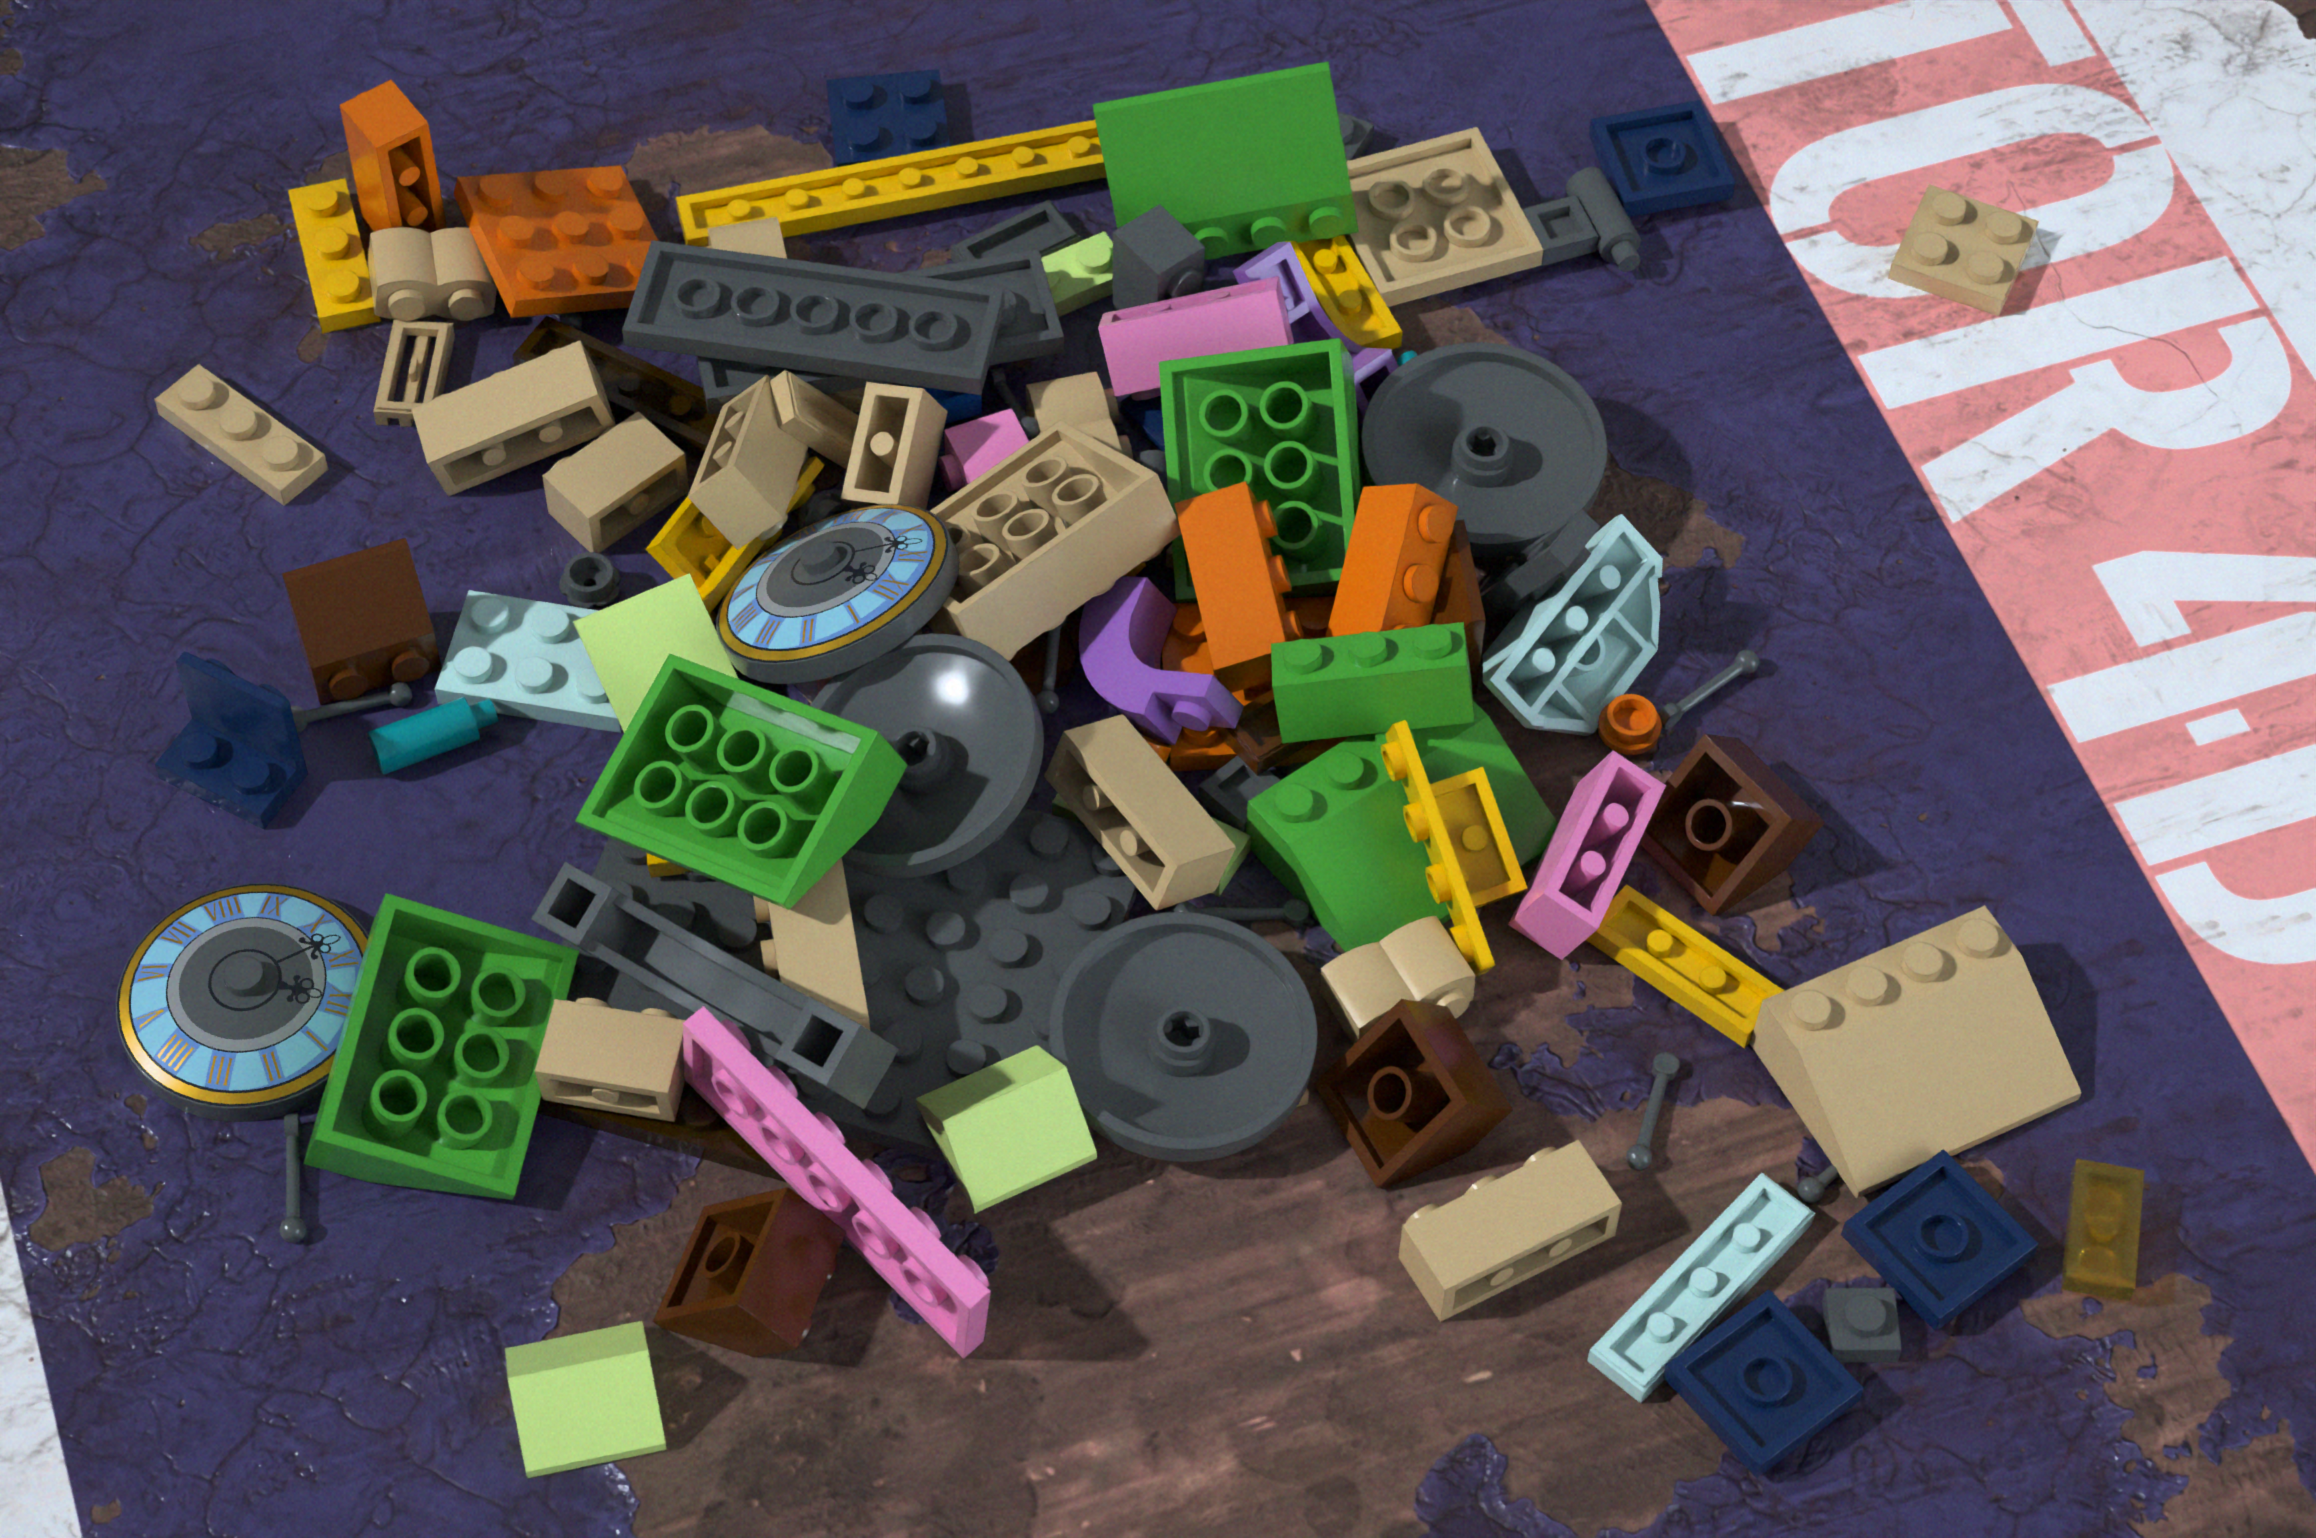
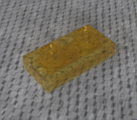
[2061,1159,2144,1302]

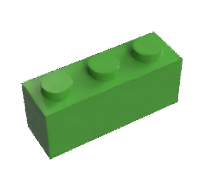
[1271,622,1475,744]

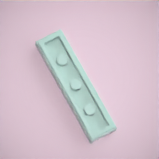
[1587,1173,1815,1403]

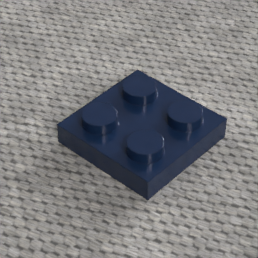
[826,69,951,167]
[1589,100,1735,217]
[1841,1149,2039,1332]
[1663,1289,1864,1478]

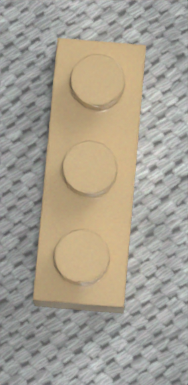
[154,364,328,506]

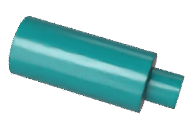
[367,697,499,775]

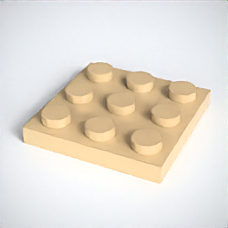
[1344,127,1544,307]

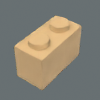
[841,382,948,510]
[542,411,689,553]
[535,998,686,1122]

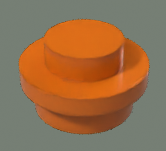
[1598,694,1662,755]

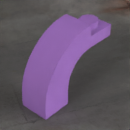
[1233,242,1399,431]
[1079,576,1244,745]

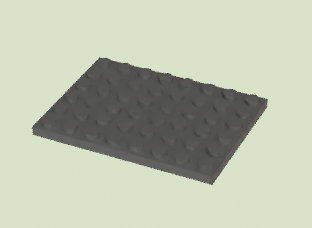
[562,807,1139,1164]

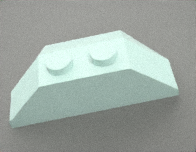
[1483,514,1663,736]

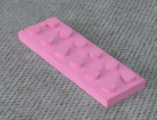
[683,1006,991,1359]

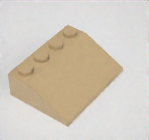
[926,420,1181,662]
[1750,906,2082,1199]

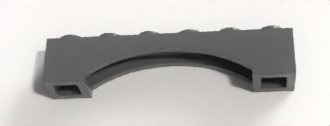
[531,861,899,1109]

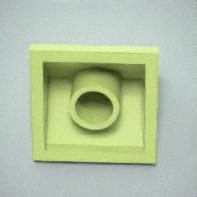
[916,1045,1097,1214]
[505,1321,667,1478]

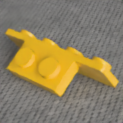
[646,456,824,622]
[1381,720,1528,977]

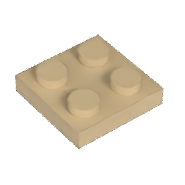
[1888,184,2039,316]

